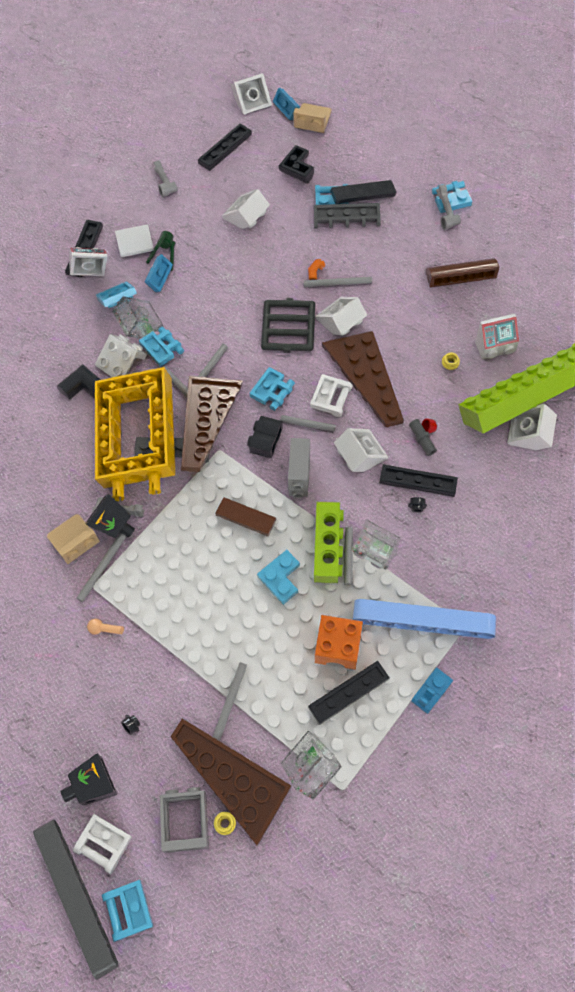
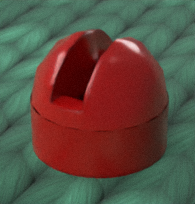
[422,418,438,434]

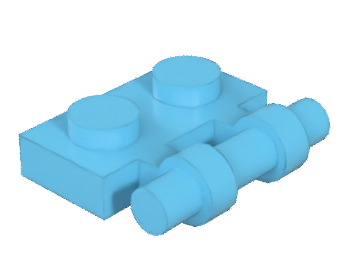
[432,181,472,213]
[139,327,184,367]
[249,367,295,411]

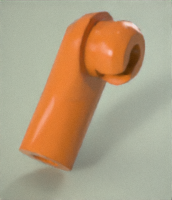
[308,259,325,280]

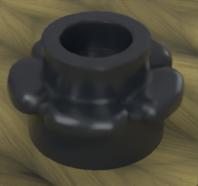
[408,497,427,512]
[121,715,140,735]

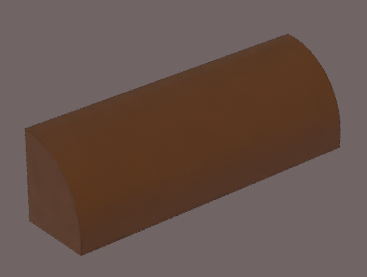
[425,258,500,288]

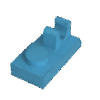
[272,88,300,120]
[145,254,173,293]
[411,667,453,714]

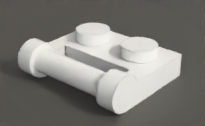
[310,374,353,417]
[73,814,132,874]

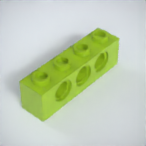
[314,502,344,583]

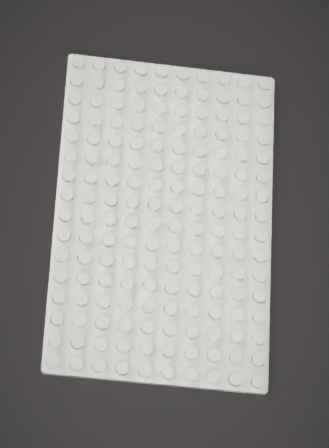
[93,450,459,790]

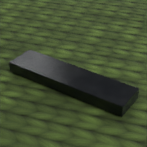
[198,123,252,171]
[330,180,397,204]
[65,220,103,278]
[379,464,458,497]
[308,660,390,725]

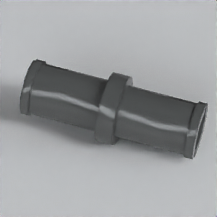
[409,419,437,456]

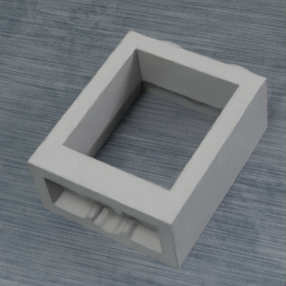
[288,438,310,498]
[160,787,209,853]

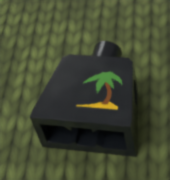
[85,494,135,538]
[60,753,117,805]

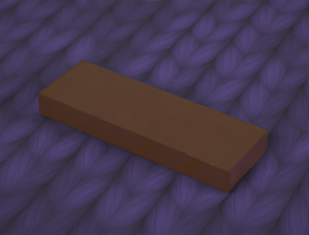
[215,497,276,537]

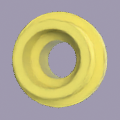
[442,352,460,370]
[214,812,236,835]

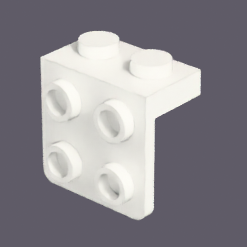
[95,334,147,377]

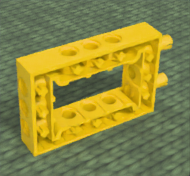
[95,367,176,501]

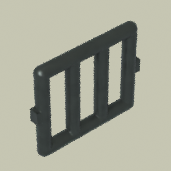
[261,298,316,353]

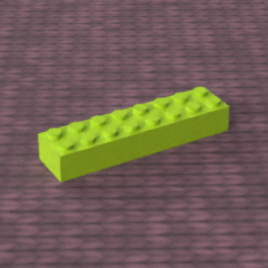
[458,343,575,434]

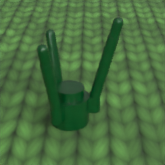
[146,231,176,271]

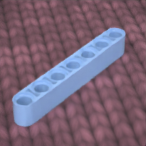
[353,599,496,639]

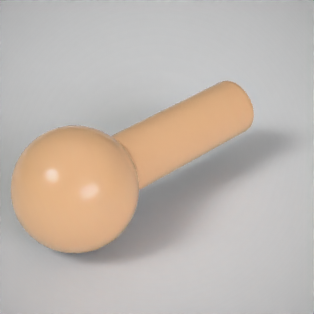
[87,618,124,635]

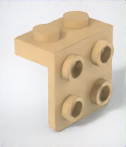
[293,103,331,133]
[47,514,100,564]

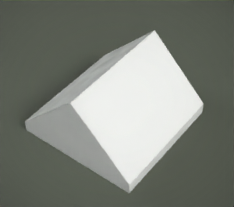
[115,224,154,257]

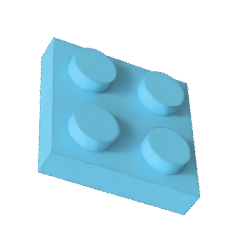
[96,281,137,308]

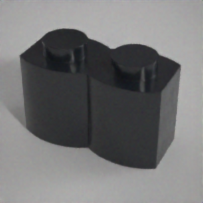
[247,416,283,458]

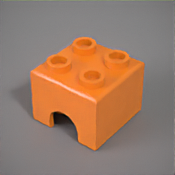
[315,615,363,670]

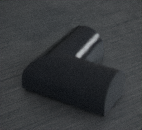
[278,145,314,183]
[57,364,101,400]

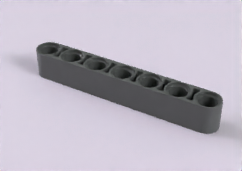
[33,819,119,980]

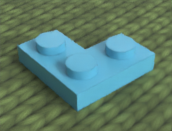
[257,550,300,605]

